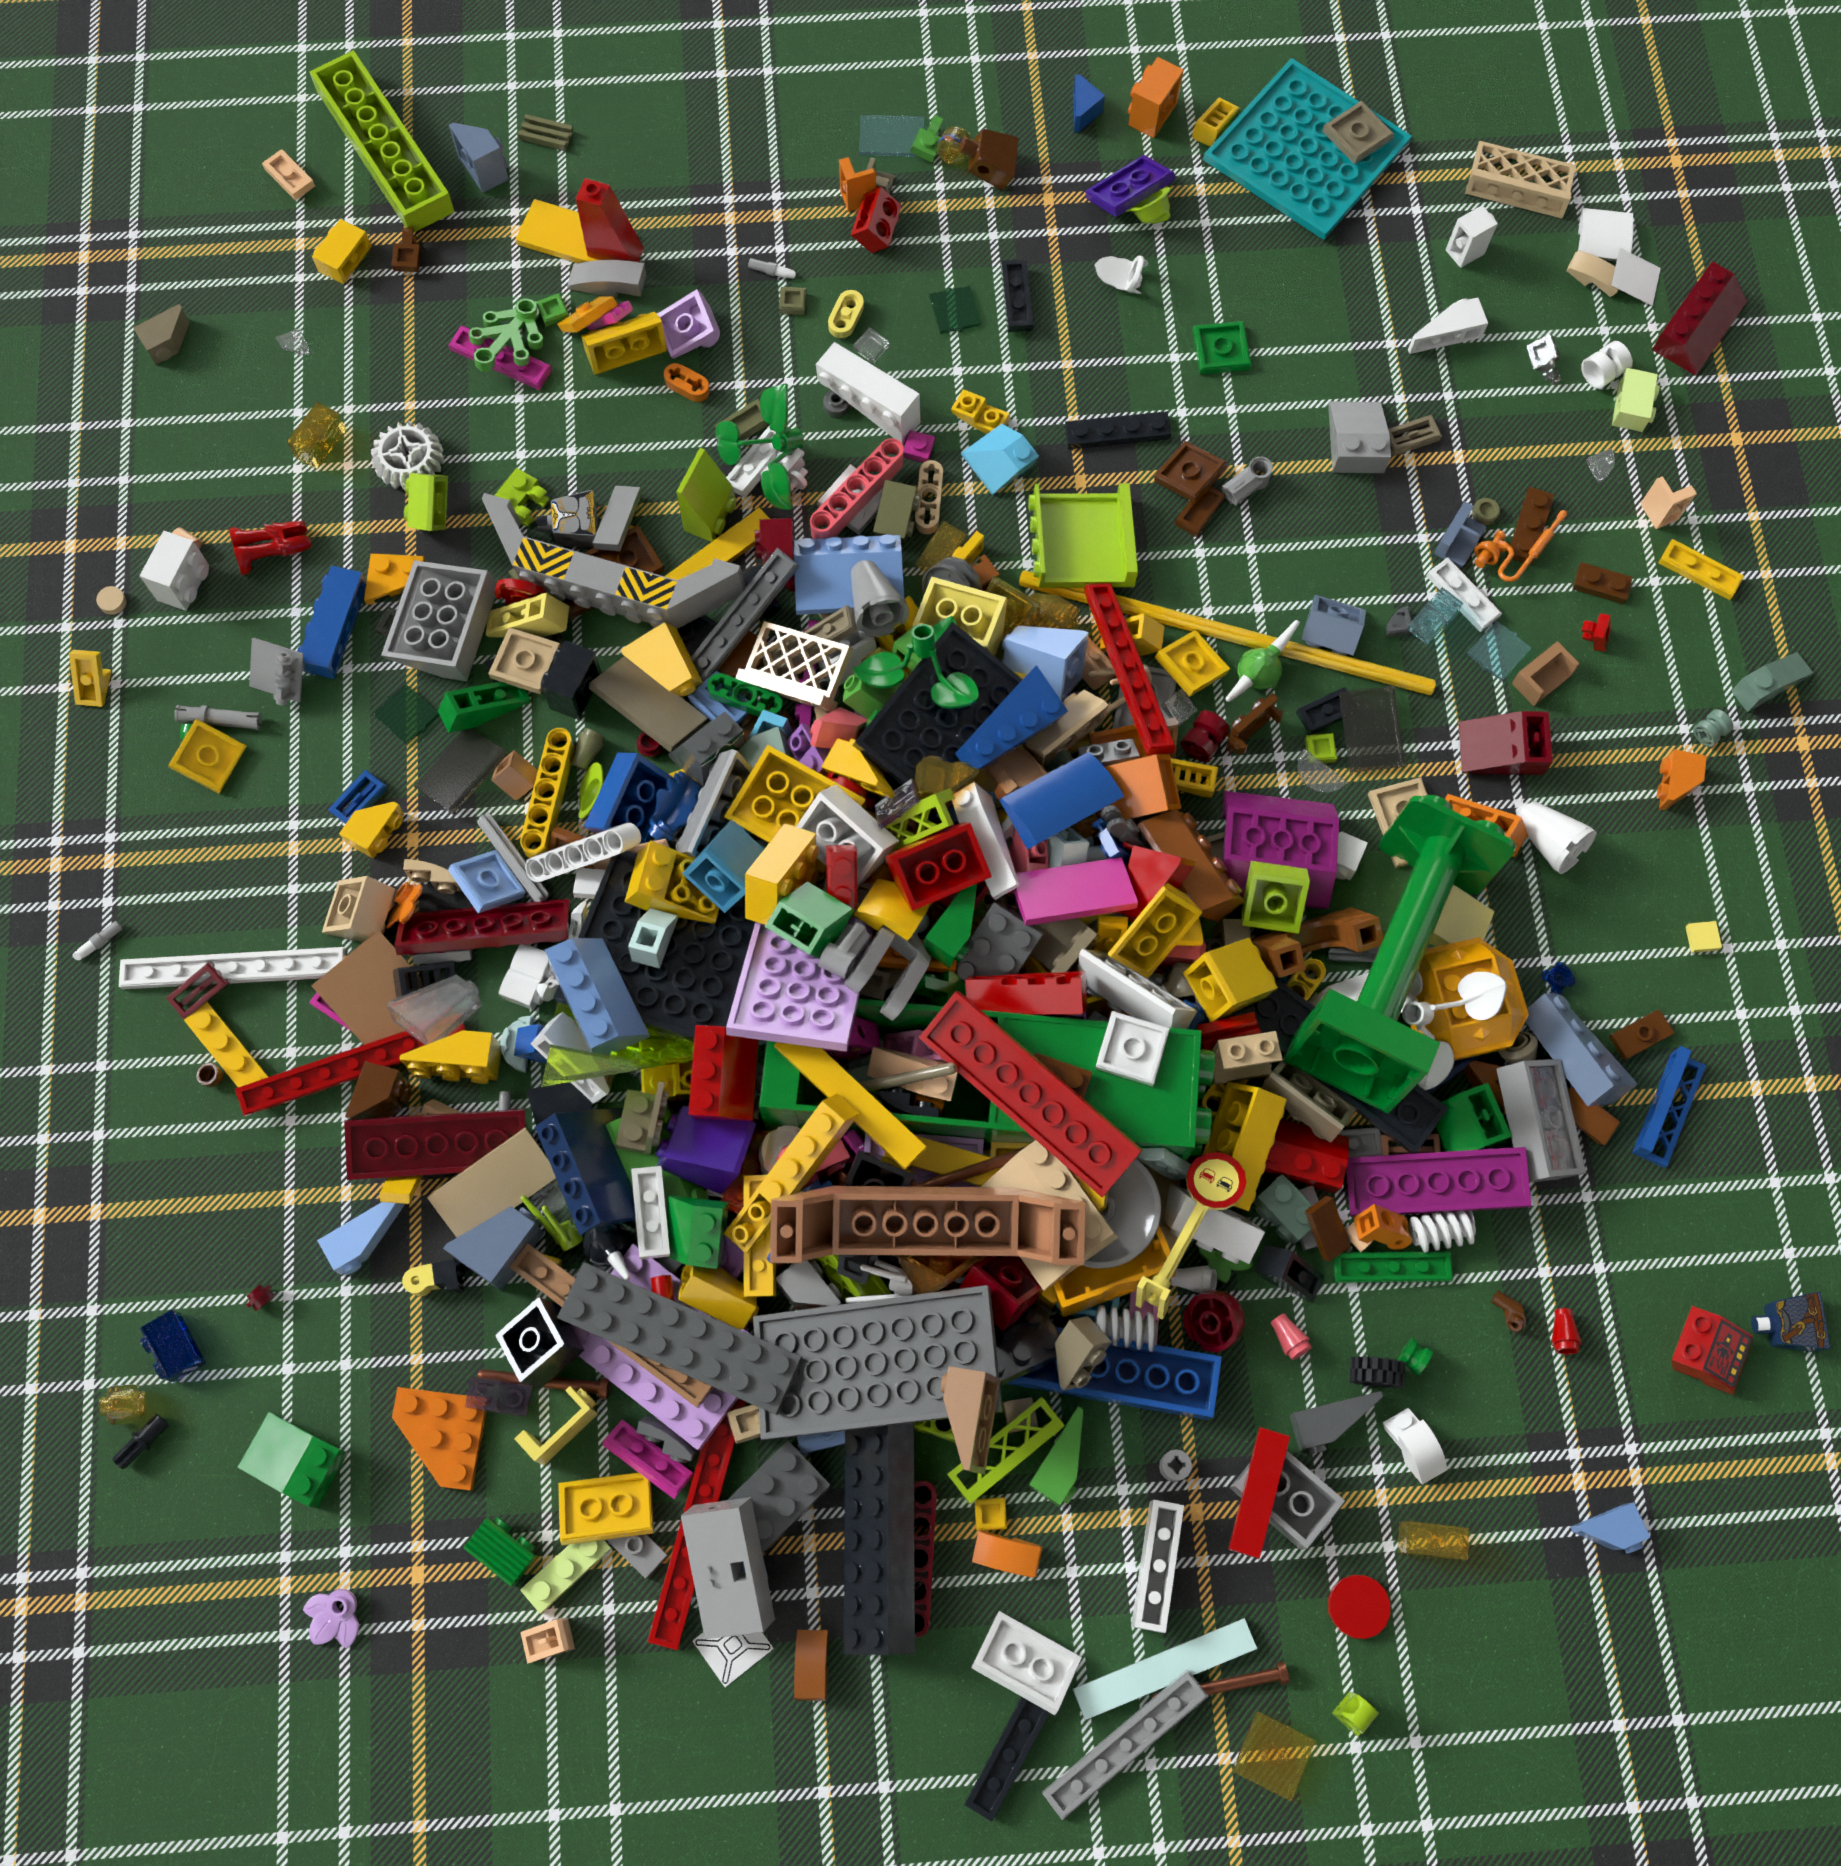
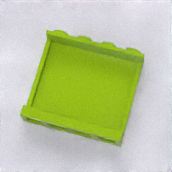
[1028,483,1138,588]

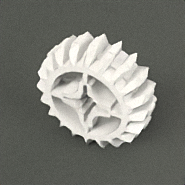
[371,421,444,490]

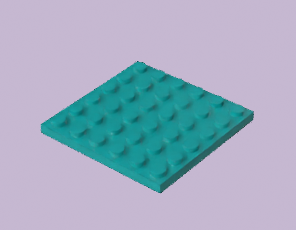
[1203,58,1412,240]

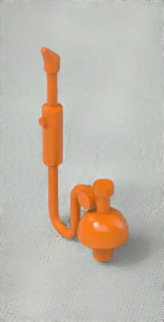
[1474,510,1568,582]

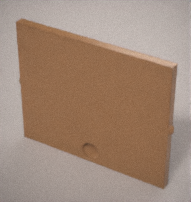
[312,930,447,1045]

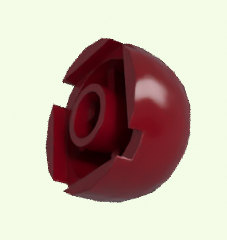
[1183,1290,1245,1352]

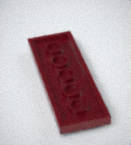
[395,899,571,955]
[344,1109,525,1180]

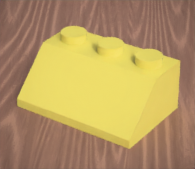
[912,577,1007,656]

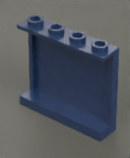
[535,1108,636,1235]

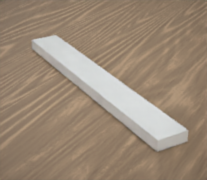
[119,947,348,989]

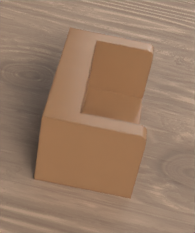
[1511,641,1580,706]

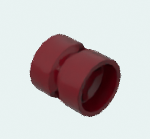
[1180,710,1231,763]

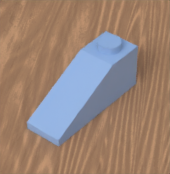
[317,1202,405,1275]

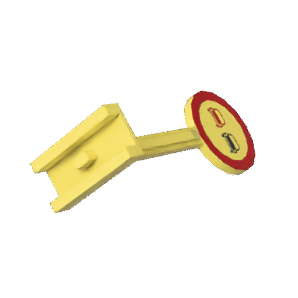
[1135,1152,1247,1320]

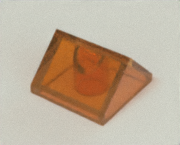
[898,1255,984,1294]

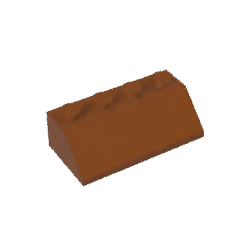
[1138,809,1244,922]

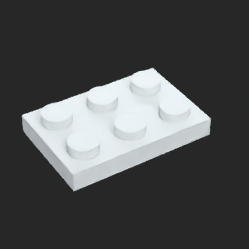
[971,1611,1082,1715]

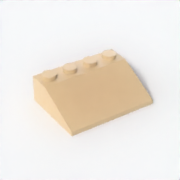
[981,1140,1118,1291]

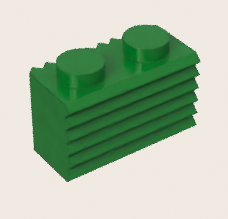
[463,1517,538,1587]

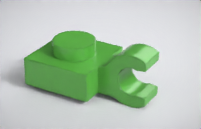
[910,115,943,162]

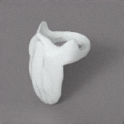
[1095,255,1148,294]

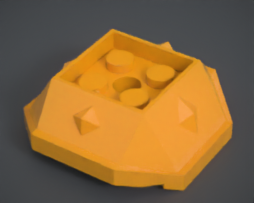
[1411,937,1529,1061]

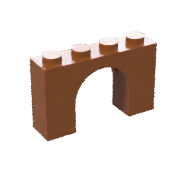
[1251,907,1384,978]

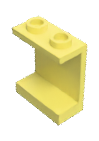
[514,1386,598,1465]

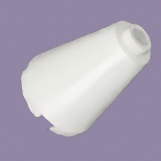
[1516,801,1597,874]

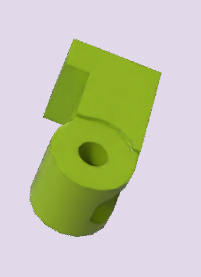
[1332,1692,1379,1736]

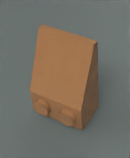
[941,1366,1000,1474]

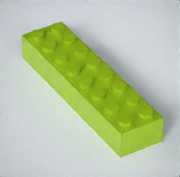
[310,50,455,232]

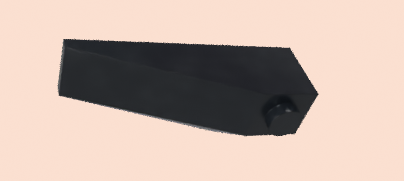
[837,1150,914,1285]

